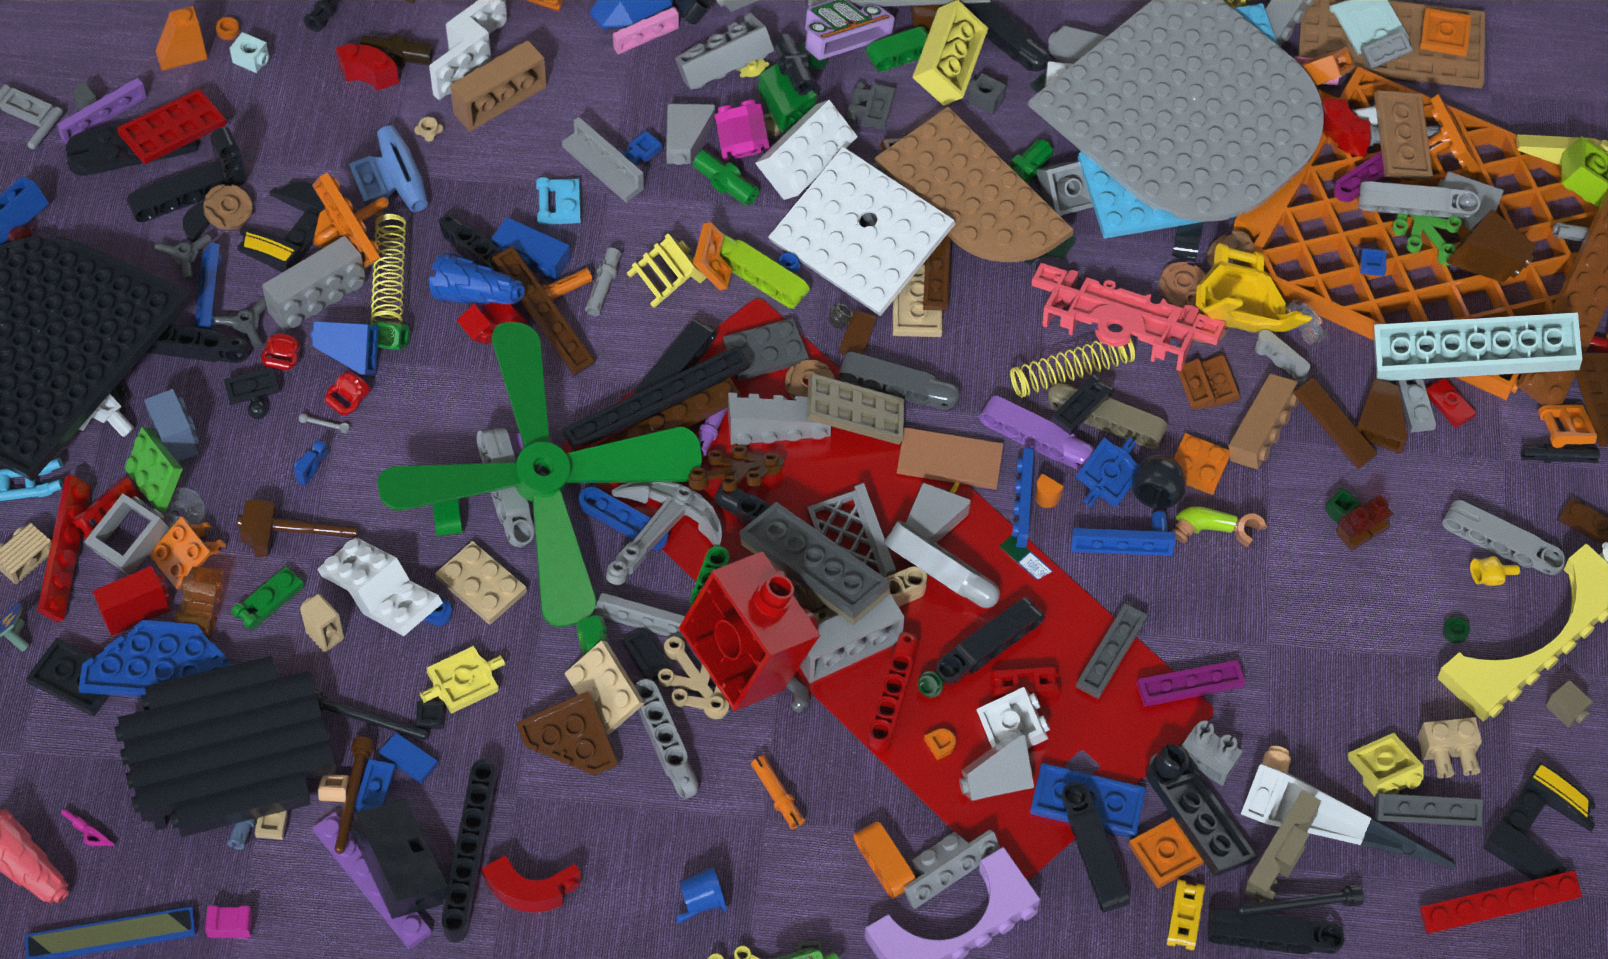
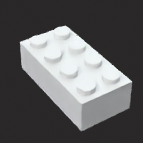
[755,100,858,200]

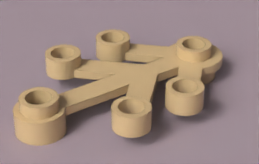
[658,636,729,720]

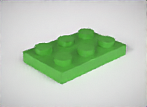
[125,427,183,512]

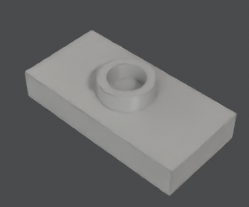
[1360,30,1413,70]

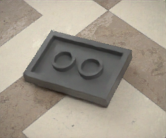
[723,318,809,382]

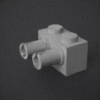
[1181,721,1243,786]

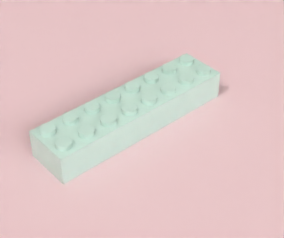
[1373,313,1582,381]

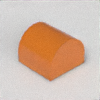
[1035,474,1064,508]

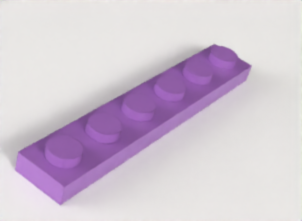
[312,812,432,950]

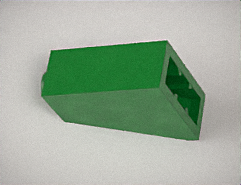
[757,64,817,132]

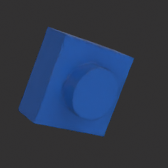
[1360,248,1387,276]

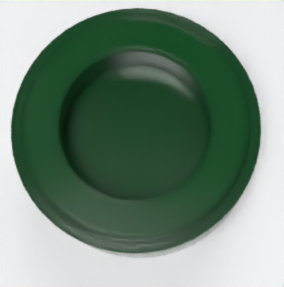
[1442,616,1470,643]

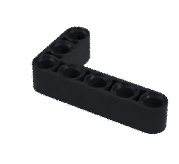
[127,127,246,222]

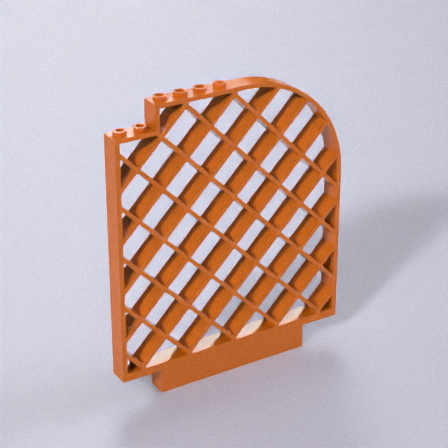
[1232,67,1599,401]

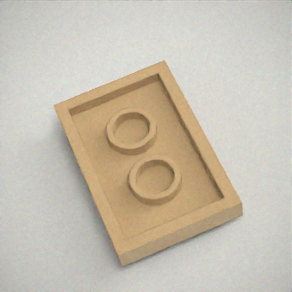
[435,541,527,625]
[565,640,645,736]

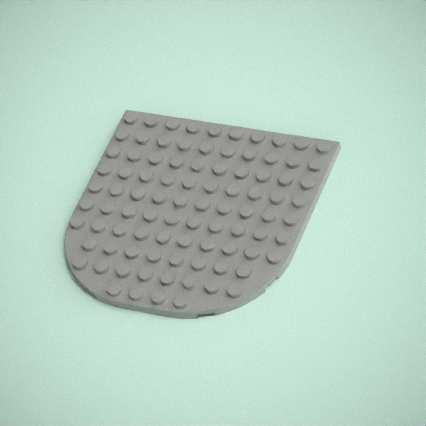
[1028,0,1324,221]

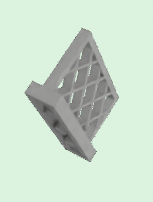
[808,483,896,578]

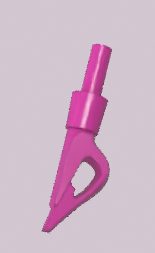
[61,808,115,846]

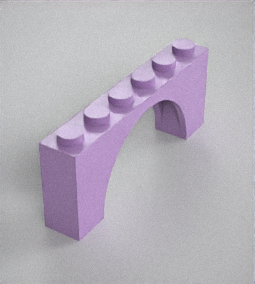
[865,847,1040,959]

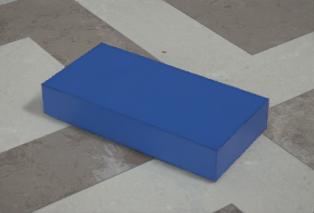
[379,733,438,784]

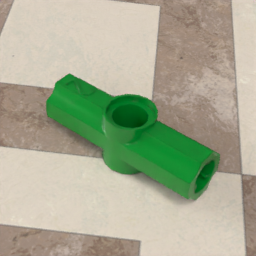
[1009,139,1053,184]
[693,150,759,206]

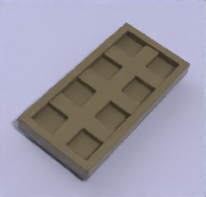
[807,373,904,445]

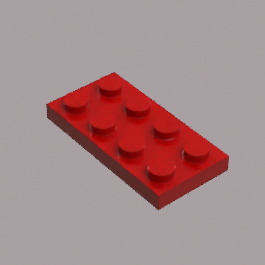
[118,89,226,165]

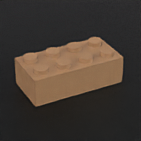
[450,40,547,132]

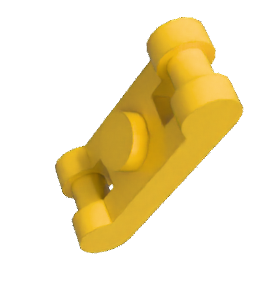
[1166,879,1205,951]

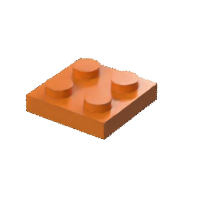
[1420,8,1471,57]
[1173,433,1230,495]
[1128,818,1204,889]

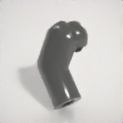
[786,676,809,713]

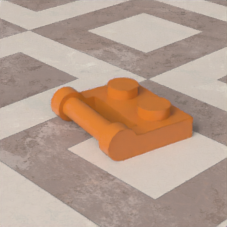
[1538,405,1597,448]

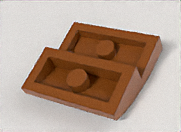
[1176,355,1240,410]

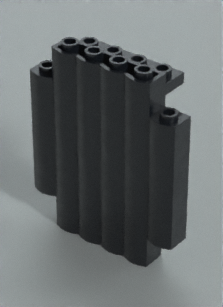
[114,656,336,837]

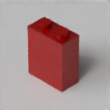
[92,566,171,636]

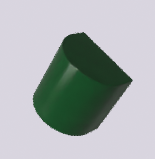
[1325,487,1362,523]

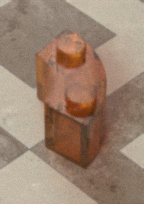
[174,566,223,640]

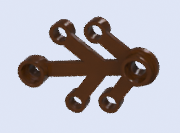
[688,445,784,491]

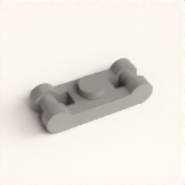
[1255,329,1310,386]

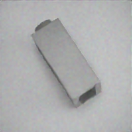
[84,494,169,575]

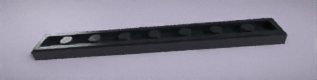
[562,345,750,451]

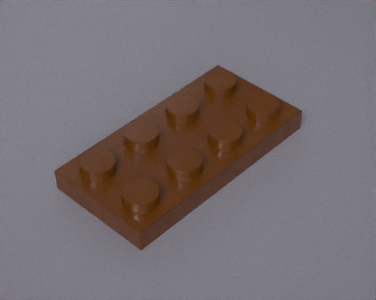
[1574,353,1608,447]

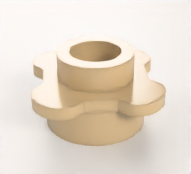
[414,117,443,142]

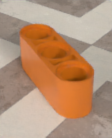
[853,821,916,899]

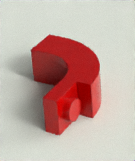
[481,855,581,912]

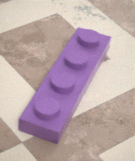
[57,78,147,144]

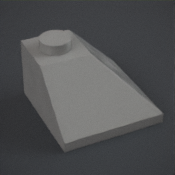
[1037,160,1093,216]

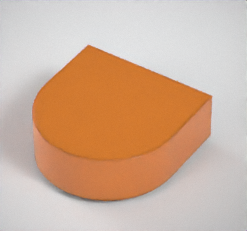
[924,728,956,760]

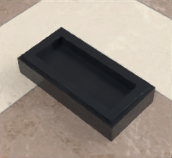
[622,628,671,681]

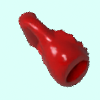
[261,334,300,371]
[325,371,370,416]

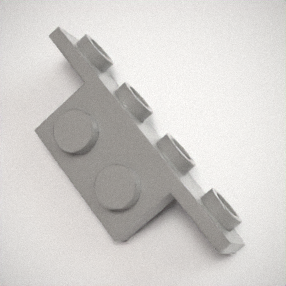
[904,830,1000,909]

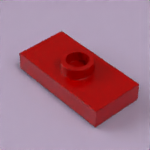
[1426,378,1476,429]

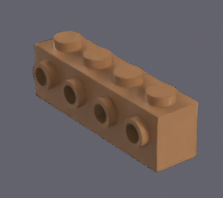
[1229,374,1300,470]

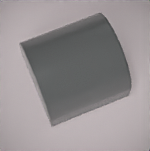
[73,81,97,112]

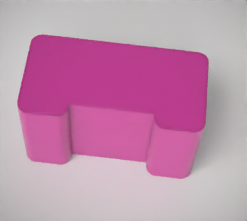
[205,906,253,938]

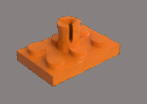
[1428,94,1480,173]

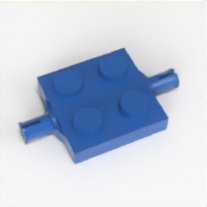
[1075,438,1138,508]

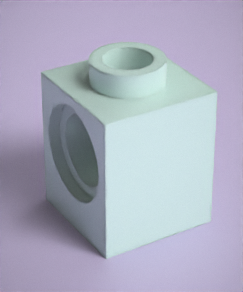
[230,32,269,73]

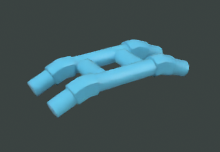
[0,458,64,501]

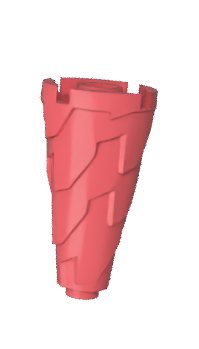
[0,809,69,904]

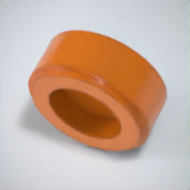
[215,17,240,40]

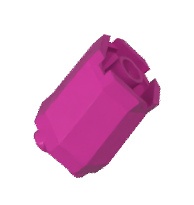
[714,100,770,160]

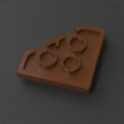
[516,691,620,776]

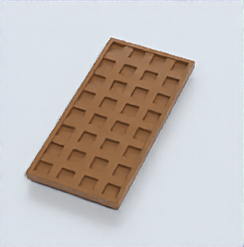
[1298,0,1485,89]

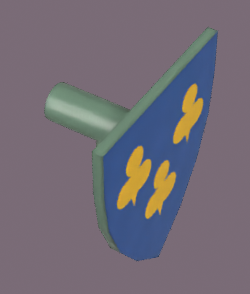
[0,603,29,652]

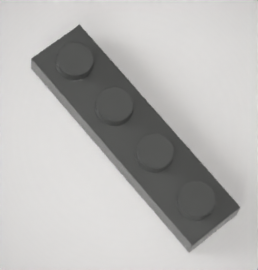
[1076,603,1148,699]
[1375,793,1483,826]

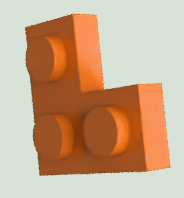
[693,222,732,290]

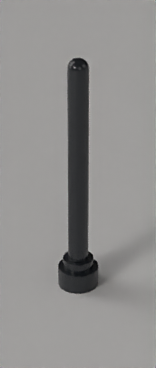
[315,690,429,740]
[1238,884,1364,915]

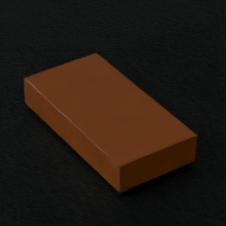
[839,310,877,355]

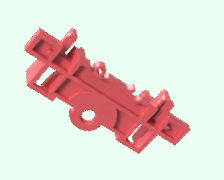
[1032,263,1226,371]

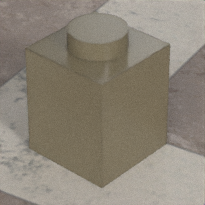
[1546,680,1593,728]

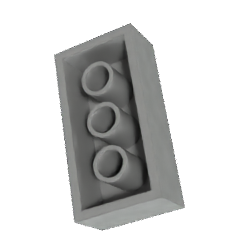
[262,236,366,332]
[800,594,904,683]

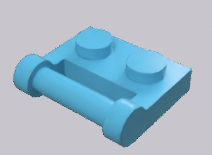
[536,177,581,225]

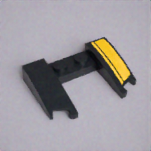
[237,180,325,273]
[1483,761,1595,880]

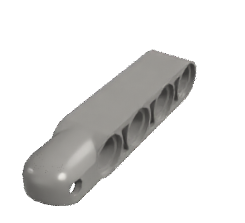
[1358,182,1480,217]
[476,427,535,548]
[1442,500,1566,576]
[884,520,1000,608]
[635,679,698,799]

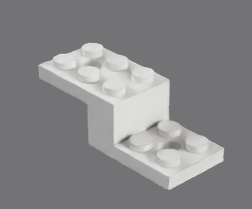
[429,0,507,100]
[317,537,443,636]

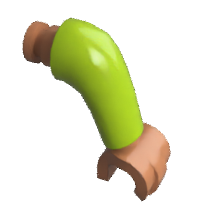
[1171,506,1267,548]

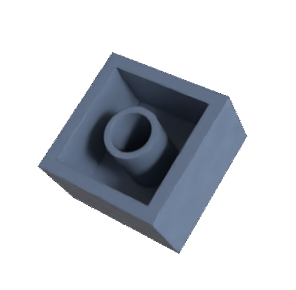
[144,389,199,462]

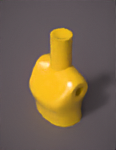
[1470,556,1520,586]

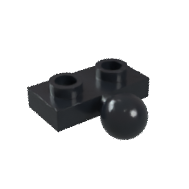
[224,367,279,419]

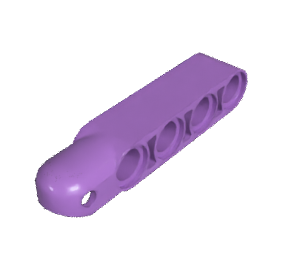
[979,396,1094,470]

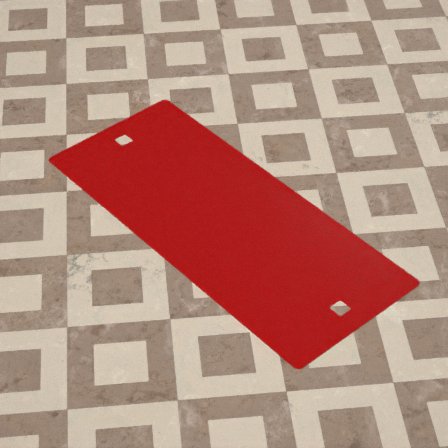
[561,299,1214,881]

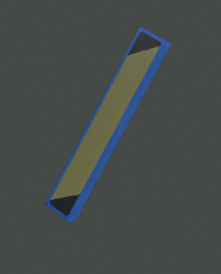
[25,907,196,959]

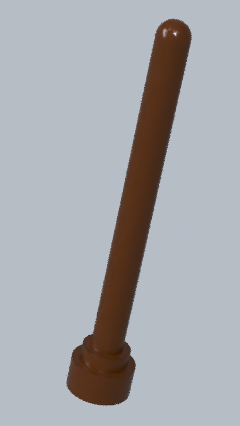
[335,736,374,854]

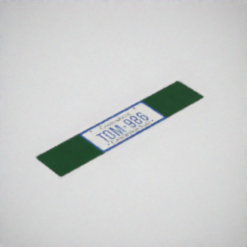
[999,535,1053,580]

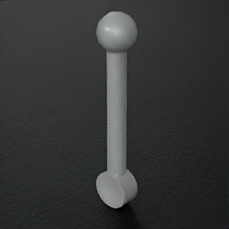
[298,413,350,434]

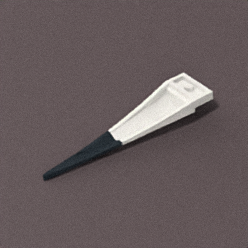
[1241,763,1456,867]

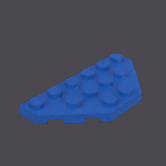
[79,620,231,697]

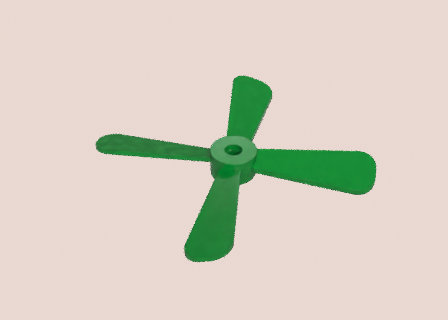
[377,322,702,627]

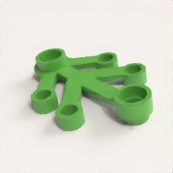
[1392,214,1462,266]

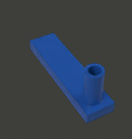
[1070,511,1176,556]

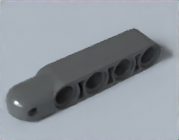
[838,352,960,410]

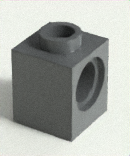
[968,73,1006,115]

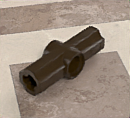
[360,35,433,66]

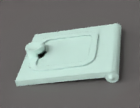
[1329,0,1409,55]

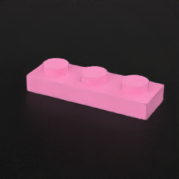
[613,7,679,54]

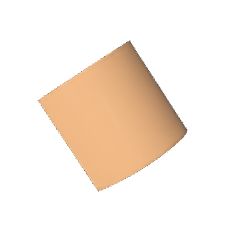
[318,775,350,802]

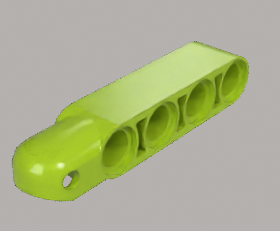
[719,232,810,309]

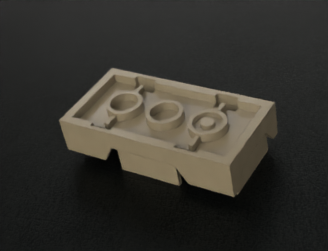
[1245,790,1322,902]

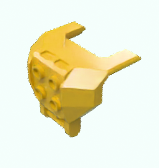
[1196,243,1312,333]

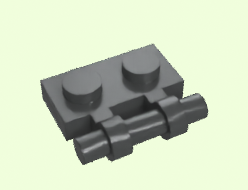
[846,82,895,130]

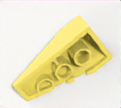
[1516,135,1608,166]

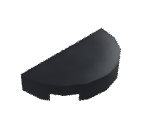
[183,203,210,243]

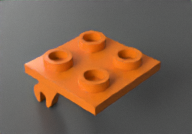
[149,517,226,590]

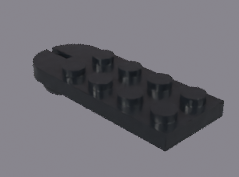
[66,122,197,176]
[1145,744,1257,877]

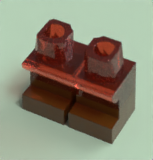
[1336,495,1394,551]

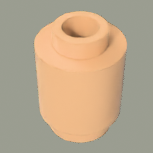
[1262,746,1291,773]

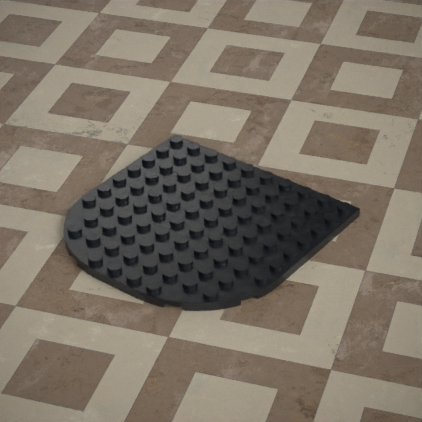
[0,236,194,482]

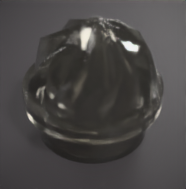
[828,303,853,329]

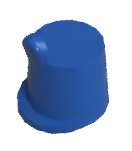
[676,867,727,923]

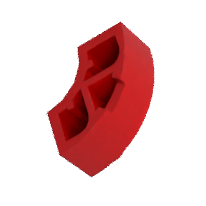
[335,44,399,91]
[1322,98,1371,157]
[456,303,528,344]

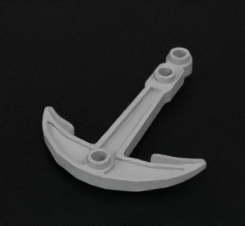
[606,482,722,585]

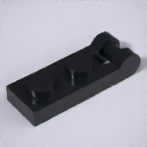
[1051,374,1115,435]

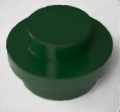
[918,671,944,697]

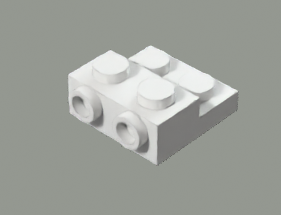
[977,687,1050,749]

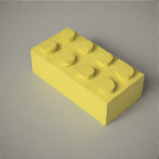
[912,0,988,106]

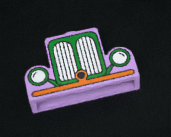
[805,0,894,60]

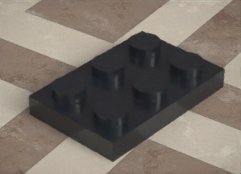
[26,637,110,717]

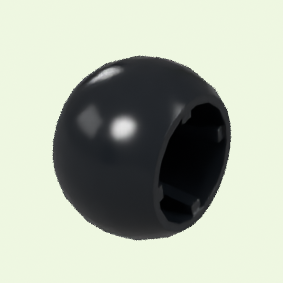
[1131,455,1187,509]

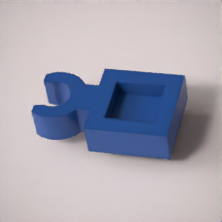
[621,131,662,167]
[294,440,328,486]

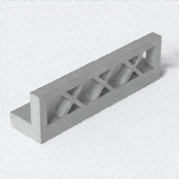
[562,117,644,203]

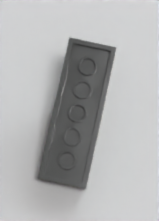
[740,502,890,625]

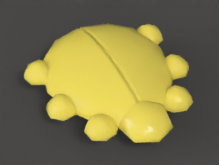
[736,58,769,78]

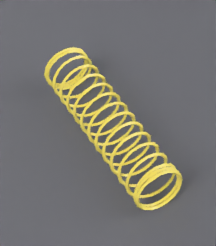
[371,214,406,331]
[1010,338,1135,398]

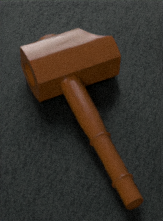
[237,499,358,557]

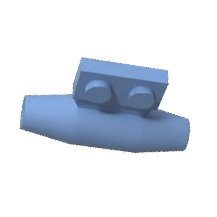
[349,126,428,212]

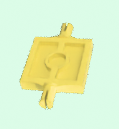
[420,646,505,714]

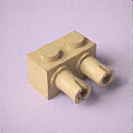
[1417,717,1482,778]

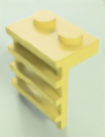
[627,234,707,308]

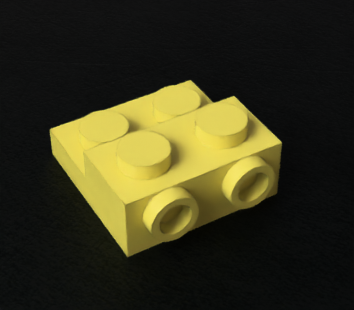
[1348,733,1423,798]

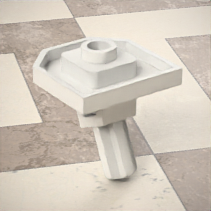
[78,394,134,437]

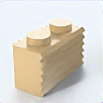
[0,523,51,584]
[300,594,344,652]

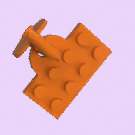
[312,172,389,269]

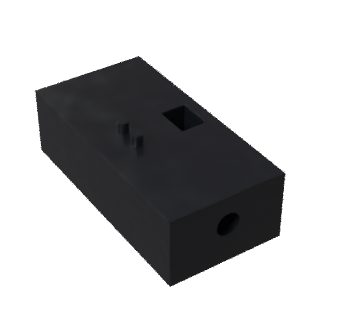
[351,799,448,919]

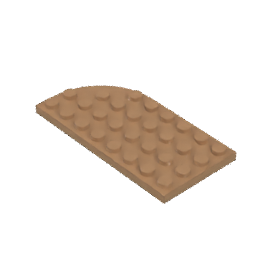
[875,107,1074,262]

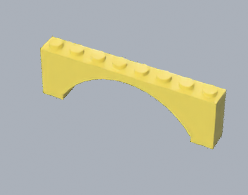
[1437,544,1608,722]

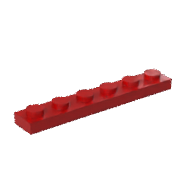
[37,474,91,622]
[1419,871,1582,934]

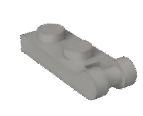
[1395,379,1436,433]

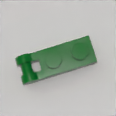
[231,566,304,630]

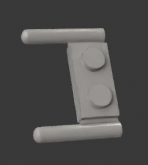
[0,85,63,149]

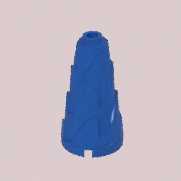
[429,253,525,304]

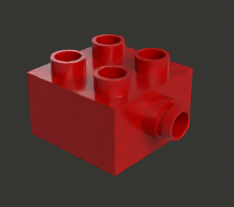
[679,551,820,712]

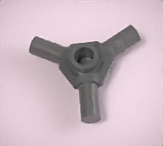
[155,233,212,282]
[215,297,267,348]

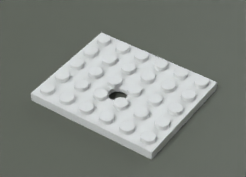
[768,147,955,316]

